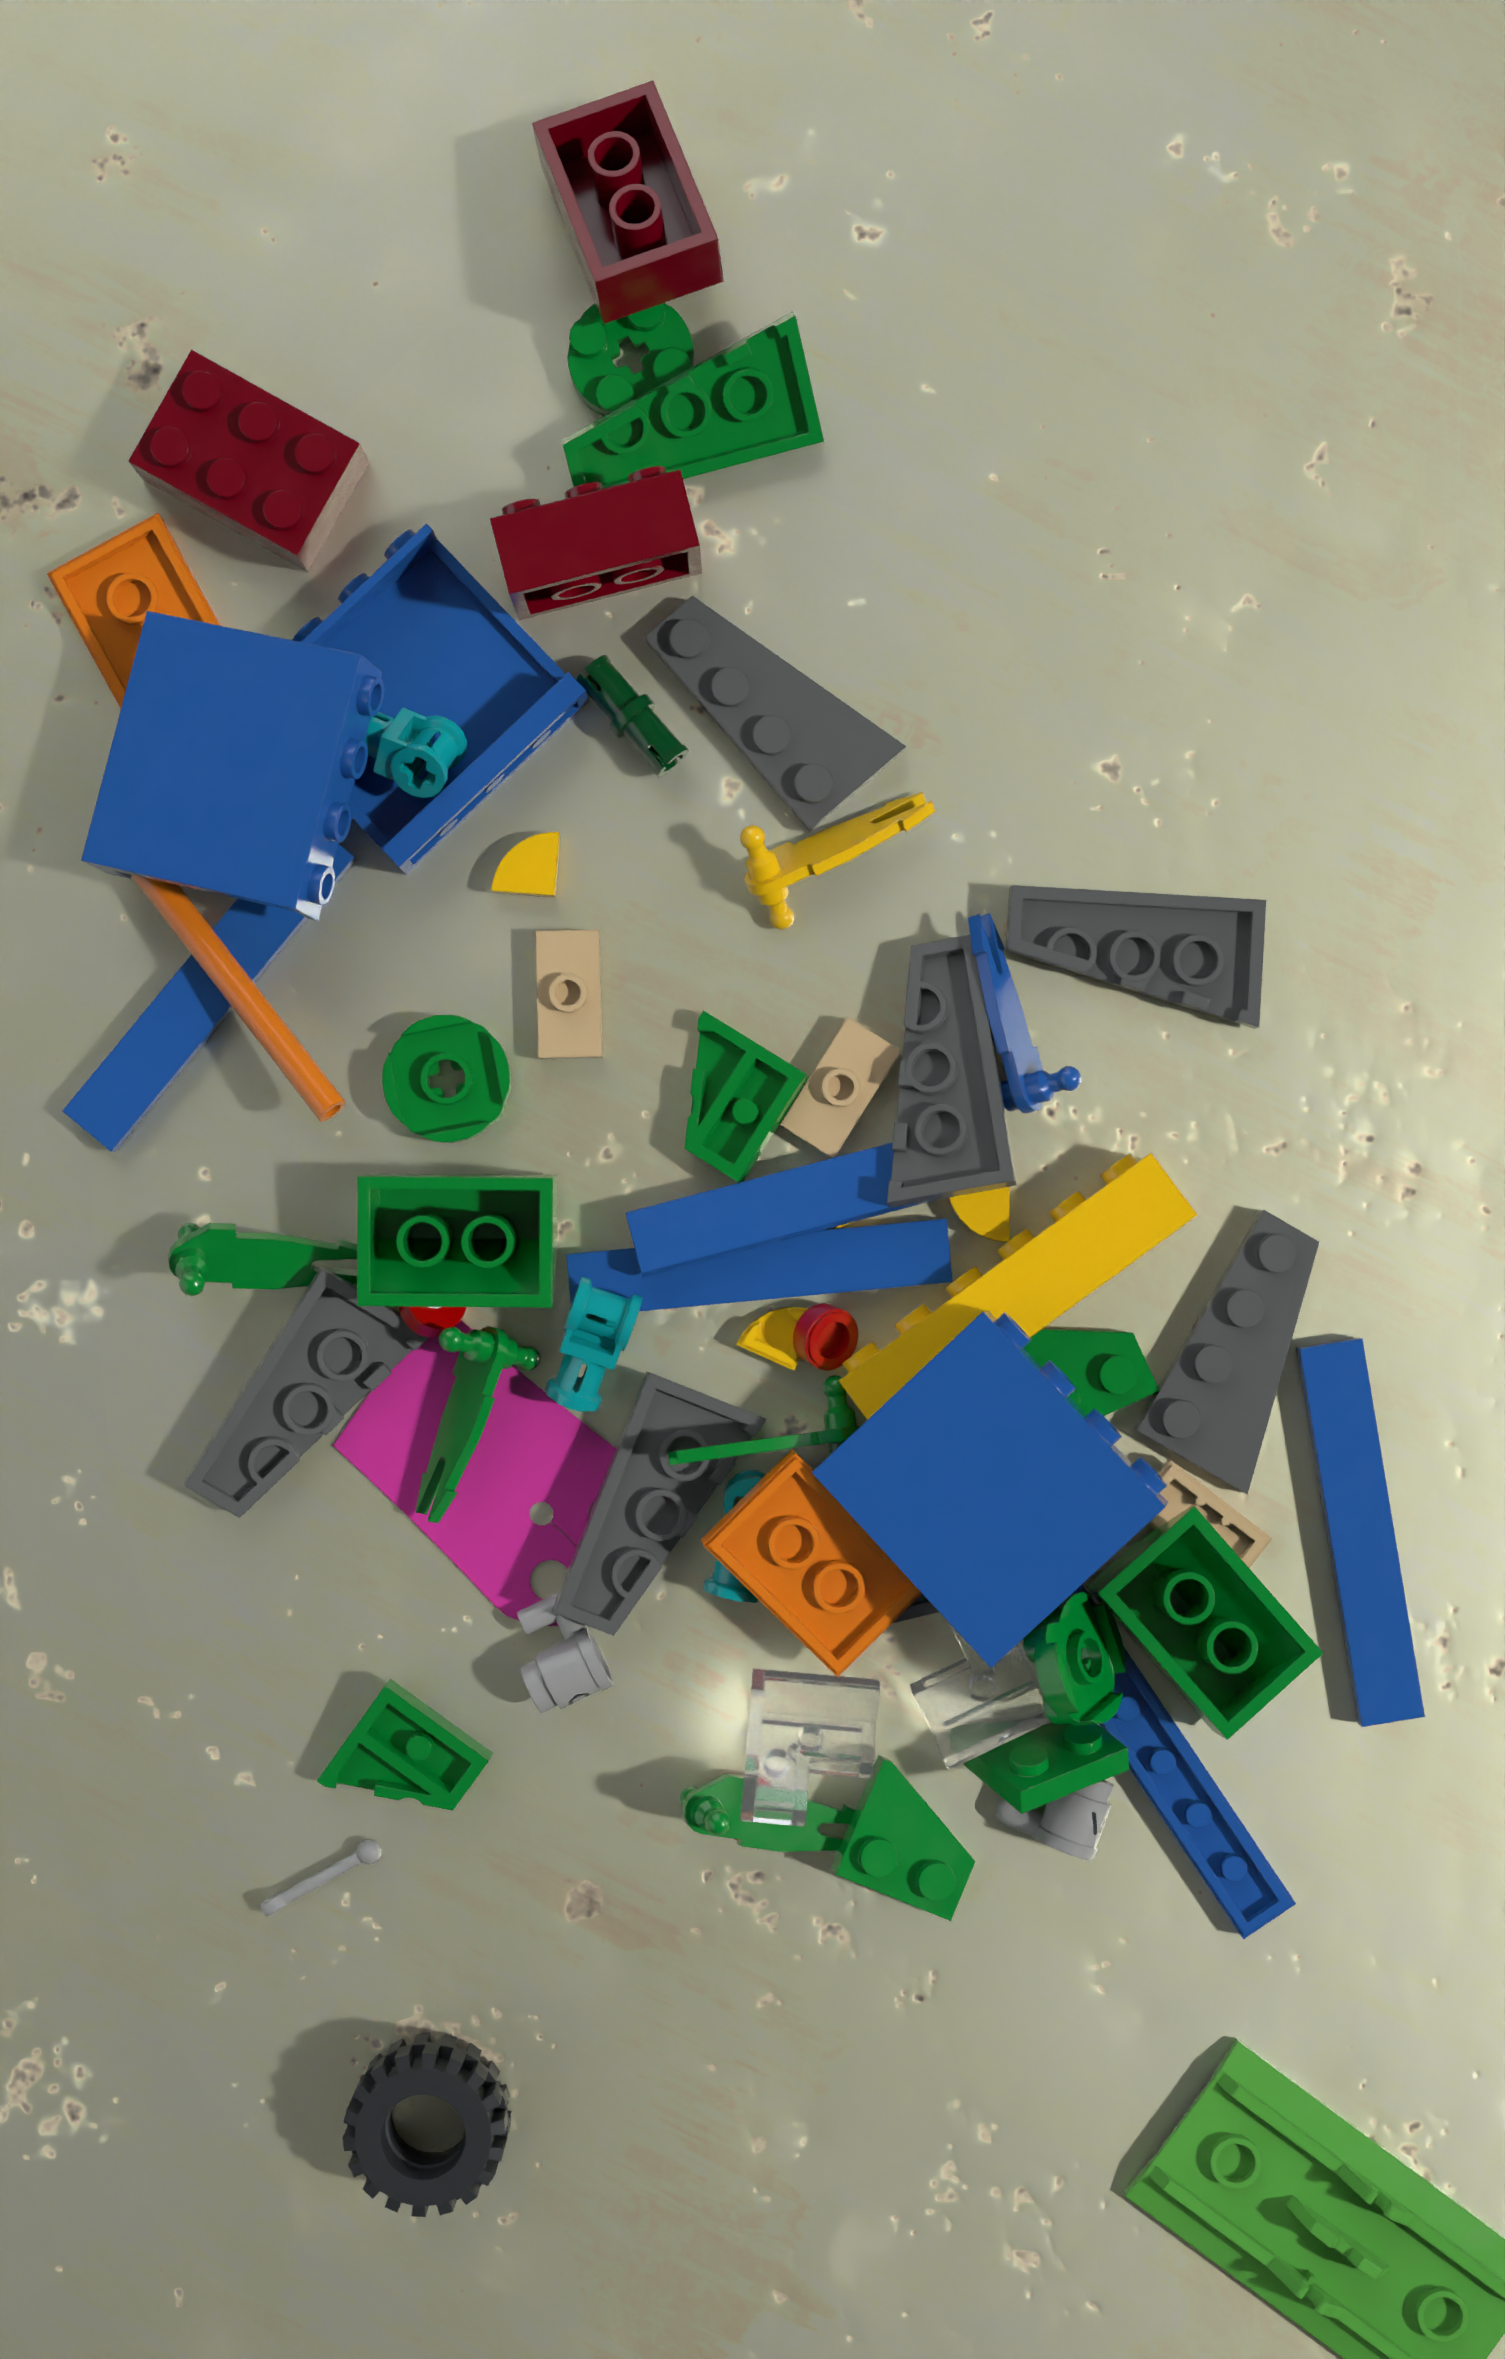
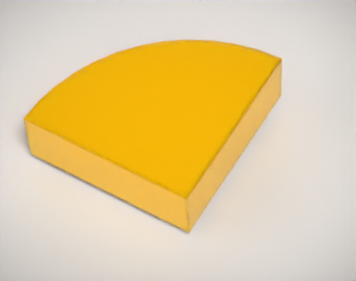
[491,832,561,898]
[948,1187,1010,1242]
[736,1306,809,1370]

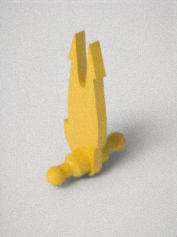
[740,792,935,930]

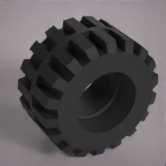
[342,2033,512,2217]

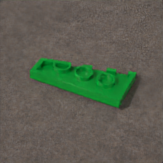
[561,311,824,489]

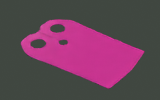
[333,1320,616,1626]

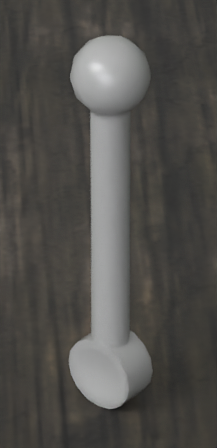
[259,1839,382,1917]

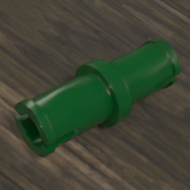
[576,655,689,777]

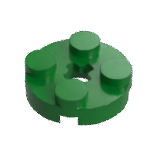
[567,303,694,415]
[382,1015,512,1143]
[1023,1592,1126,1726]

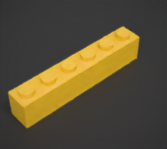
[839,1153,1197,1420]

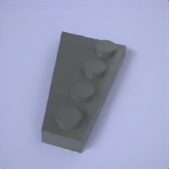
[645,596,906,832]
[1006,885,1266,1029]
[887,935,1017,1208]
[1134,1210,1319,1495]
[184,1266,429,1518]
[552,1371,767,1636]

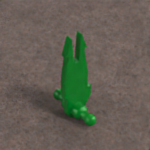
[168,1223,357,1296]
[416,1326,541,1523]
[668,1375,860,1465]
[680,1773,855,1856]

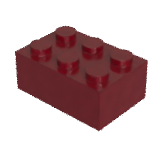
[532,80,724,324]
[128,349,370,572]
[490,466,702,620]

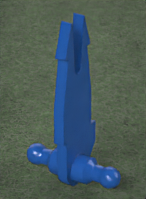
[968,913,1081,1114]

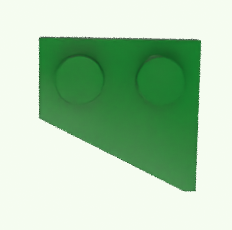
[684,1010,809,1183]
[1024,1329,1159,1416]
[317,1678,494,1811]
[952,1723,1129,1814]
[831,1755,976,1921]

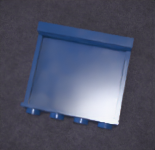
[292,523,589,875]
[81,611,384,921]
[812,1311,1168,1668]

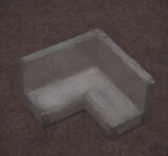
[910,1622,1050,1769]
[740,1668,881,1827]

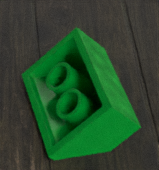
[357,1173,558,1308]
[1086,1505,1323,1740]

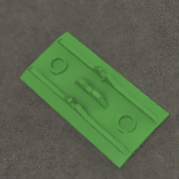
[1123,2038,1505,2359]

